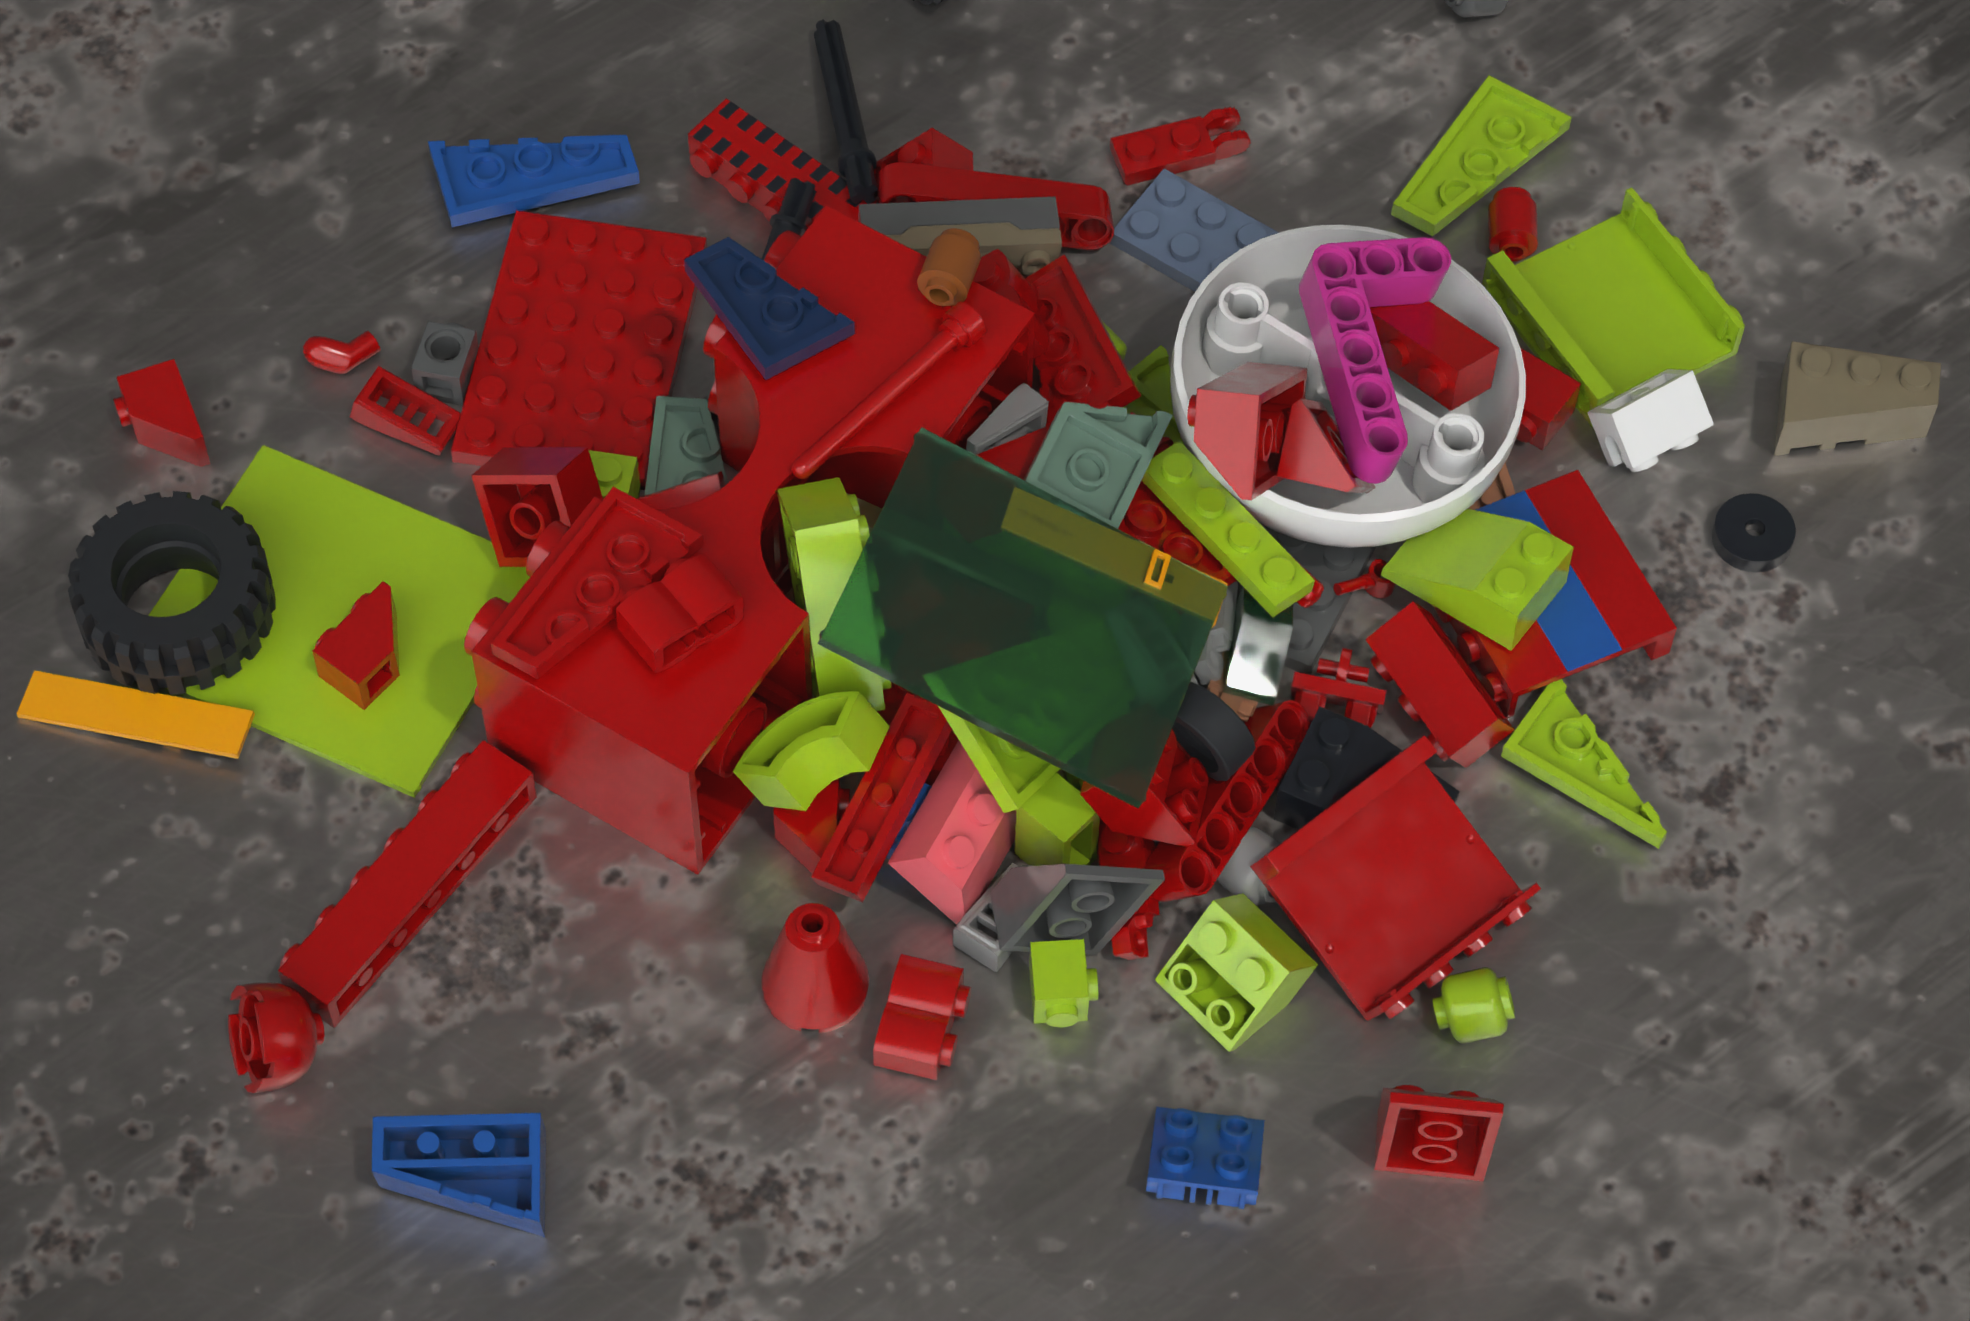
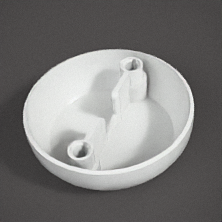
[1170,224,1526,548]

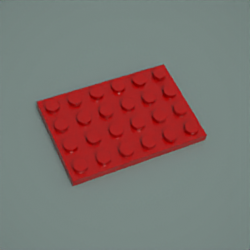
[451,210,707,490]

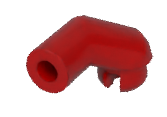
[303,331,381,374]

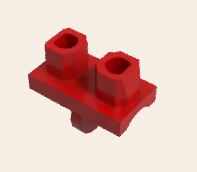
[1291,648,1387,729]

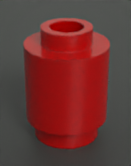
[1488,187,1538,261]

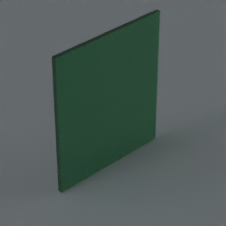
[818,427,1228,808]

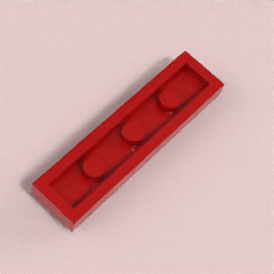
[811,693,952,903]

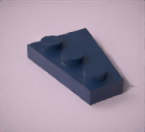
[684,237,855,380]

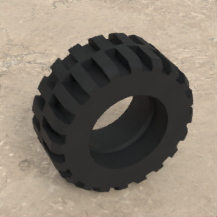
[68,491,276,695]

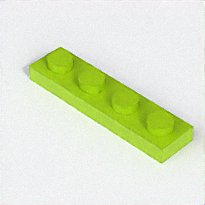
[1141,441,1315,617]

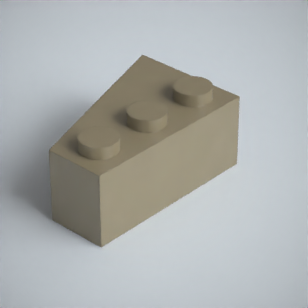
[1774,341,1941,456]

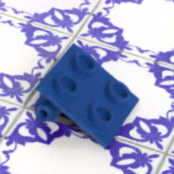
[1146,1107,1265,1209]

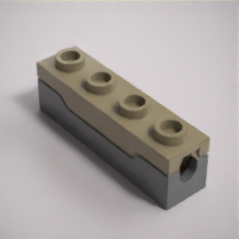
[858,197,1062,276]

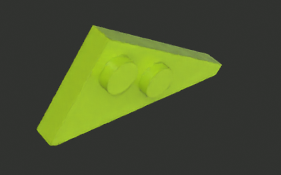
[1501,679,1667,849]

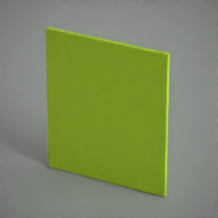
[148,445,530,798]

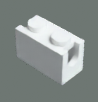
[1587,369,1714,472]

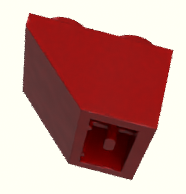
[1080,705,1209,847]

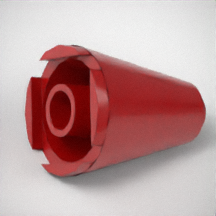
[762,903,869,1033]

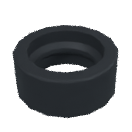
[1154,682,1256,781]

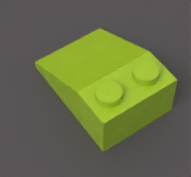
[1381,509,1573,651]

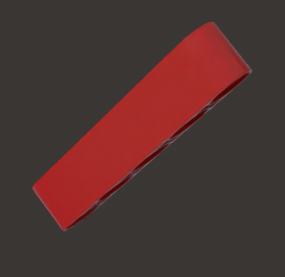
[877,162,1114,250]
[1144,700,1310,902]

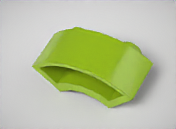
[733,691,890,811]

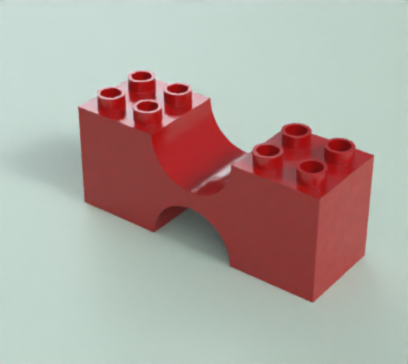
[464,205,1035,875]

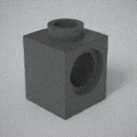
[411,321,479,406]

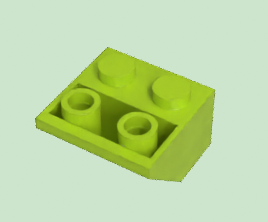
[1155,893,1319,1052]

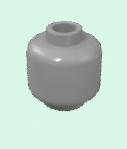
[1217,827,1280,906]

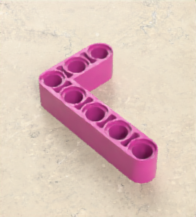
[1299,237,1451,484]

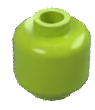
[1433,967,1516,1044]

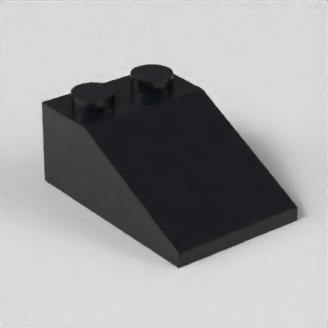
[1274,707,1460,830]

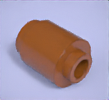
[917,228,981,306]

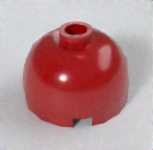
[228,982,325,1093]

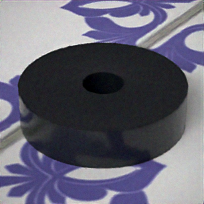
[1712,493,1796,573]

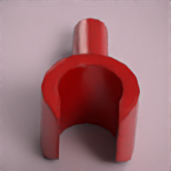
[1333,559,1396,599]

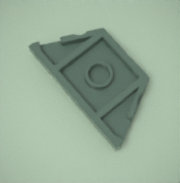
[1019,402,1173,580]

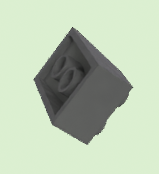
[990,864,1165,956]

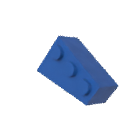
[372,1113,546,1237]

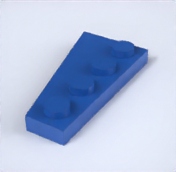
[428,135,640,228]

